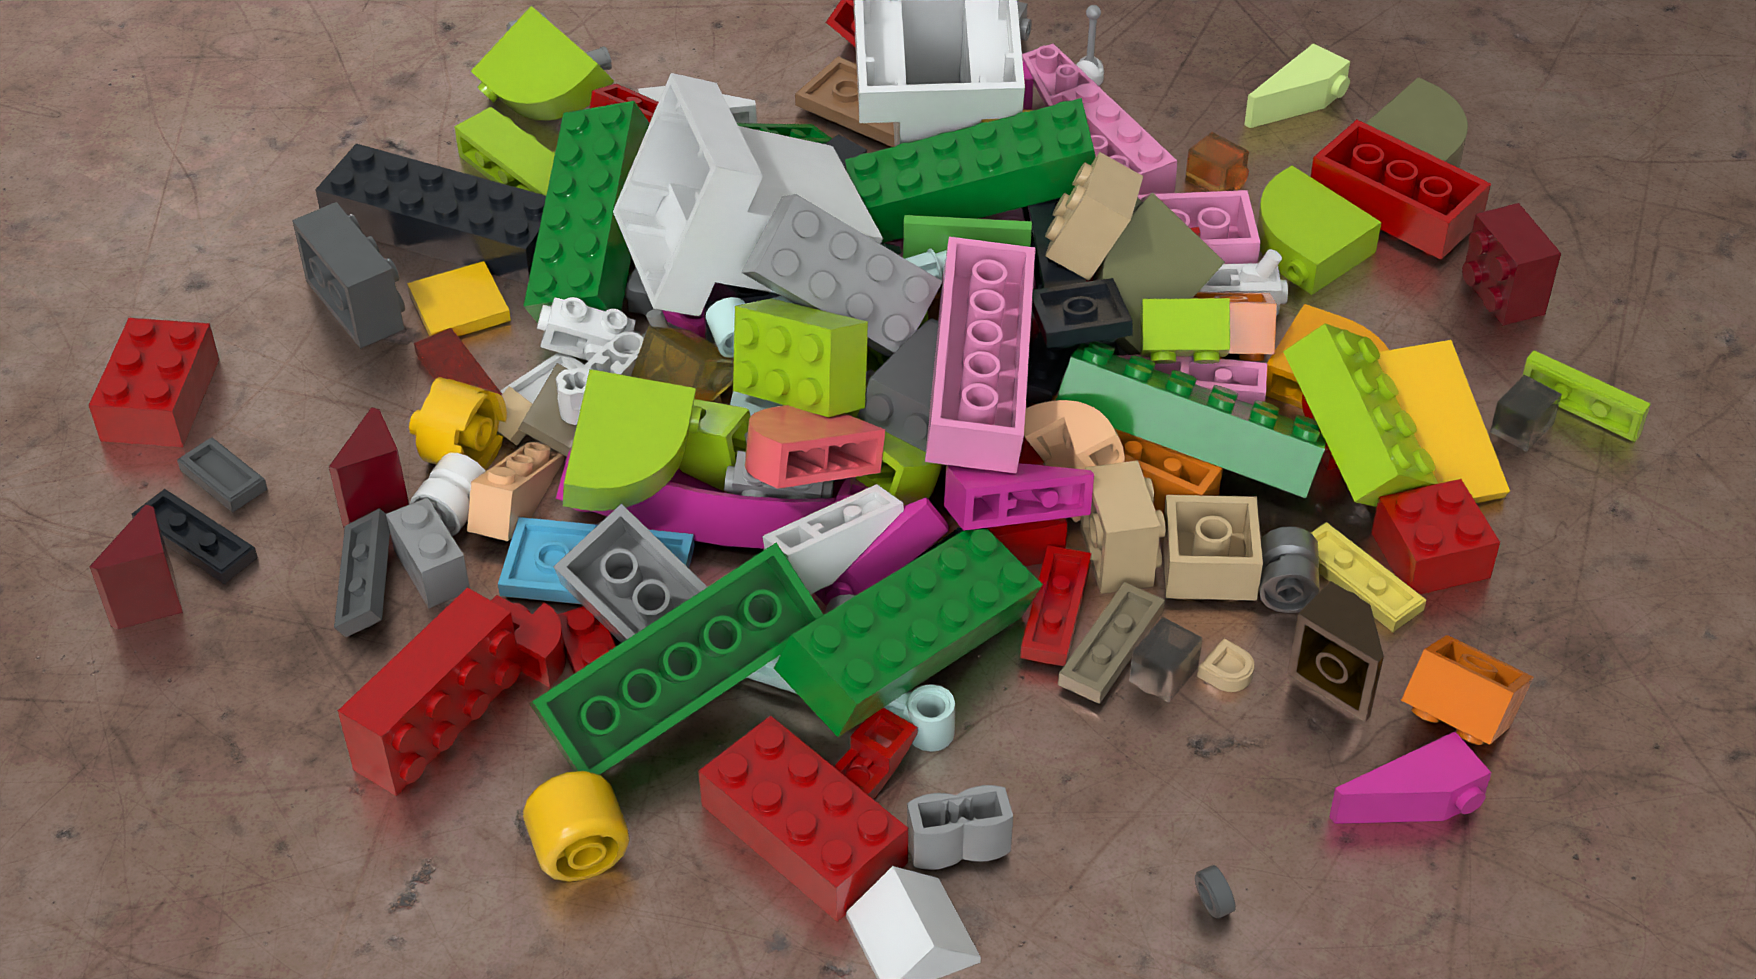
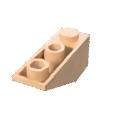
[467,442,565,541]

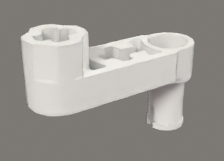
[556,332,647,425]

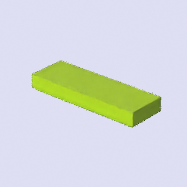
[1519,350,1651,442]

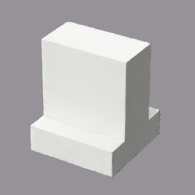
[853,0,1025,146]
[613,73,883,316]

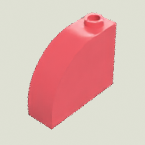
[745,405,885,489]

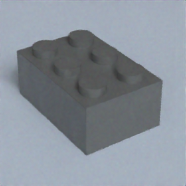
[292,202,405,349]

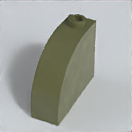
[1366,77,1468,168]
[1093,192,1225,355]

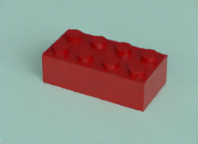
[1310,119,1491,260]
[337,587,521,796]
[699,715,909,922]

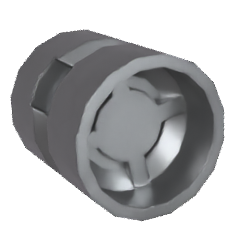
[1260,527,1320,613]

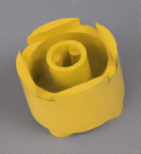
[409,377,507,471]

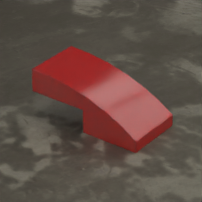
[834,708,918,799]

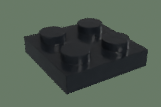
[1032,278,1133,348]

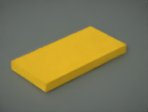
[1377,340,1510,503]

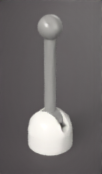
[1076,5,1104,86]

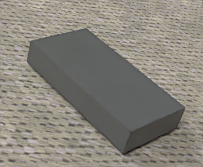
[177,437,268,513]

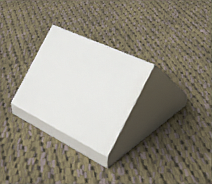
[846,866,981,979]

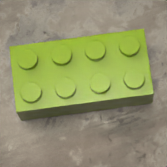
[1283,324,1438,507]

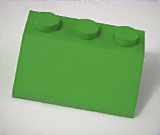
[903,215,1032,279]

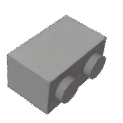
[386,498,470,608]

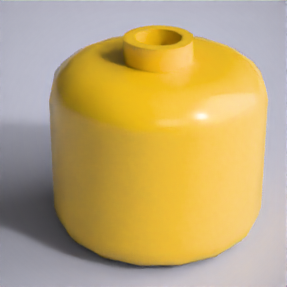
[523,771,630,882]

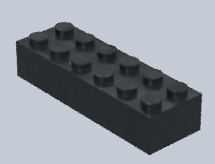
[315,143,546,284]

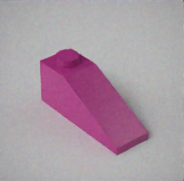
[944,463,1094,531]
[814,497,949,607]
[1329,732,1491,824]

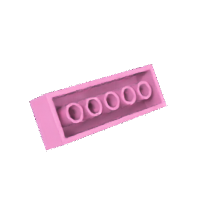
[925,237,1035,473]

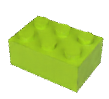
[733,298,868,417]

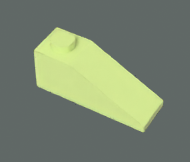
[1244,44,1350,128]

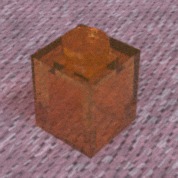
[1185,132,1249,192]

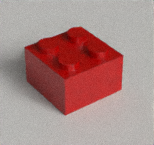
[1371,479,1500,594]

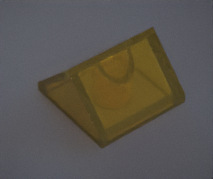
[631,326,734,402]

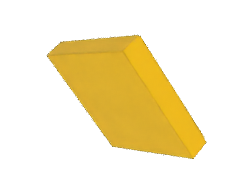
[407,261,511,344]

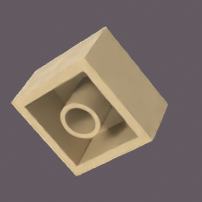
[1045,152,1144,280]
[1080,460,1166,594]
[1162,495,1263,600]

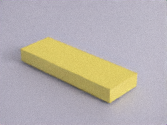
[1311,522,1426,632]

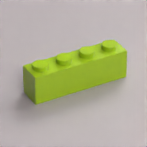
[454,107,555,196]

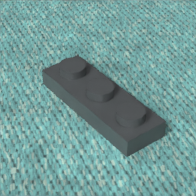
[334,508,390,637]

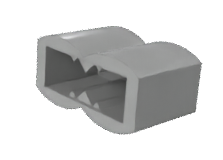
[907,785,1013,869]

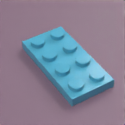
[498,517,695,604]

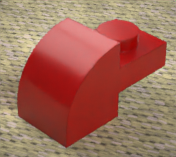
[491,595,566,687]

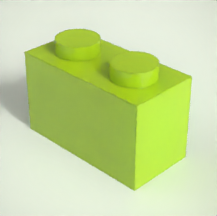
[1140,298,1230,364]

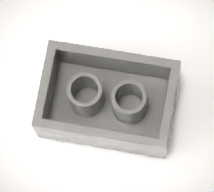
[553,504,707,643]

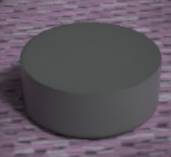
[1195,865,1236,919]

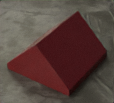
[329,407,409,528]
[89,504,183,630]

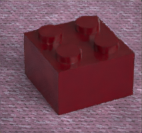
[1462,203,1561,326]

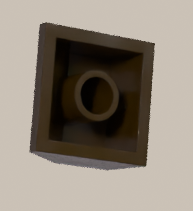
[1287,581,1384,722]

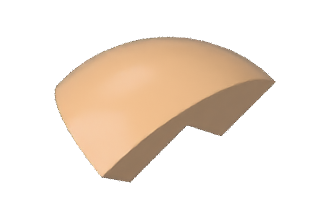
[1024,400,1125,523]

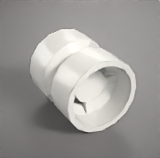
[409,453,486,536]

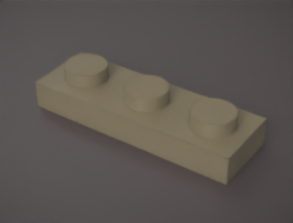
[1058,582,1165,704]

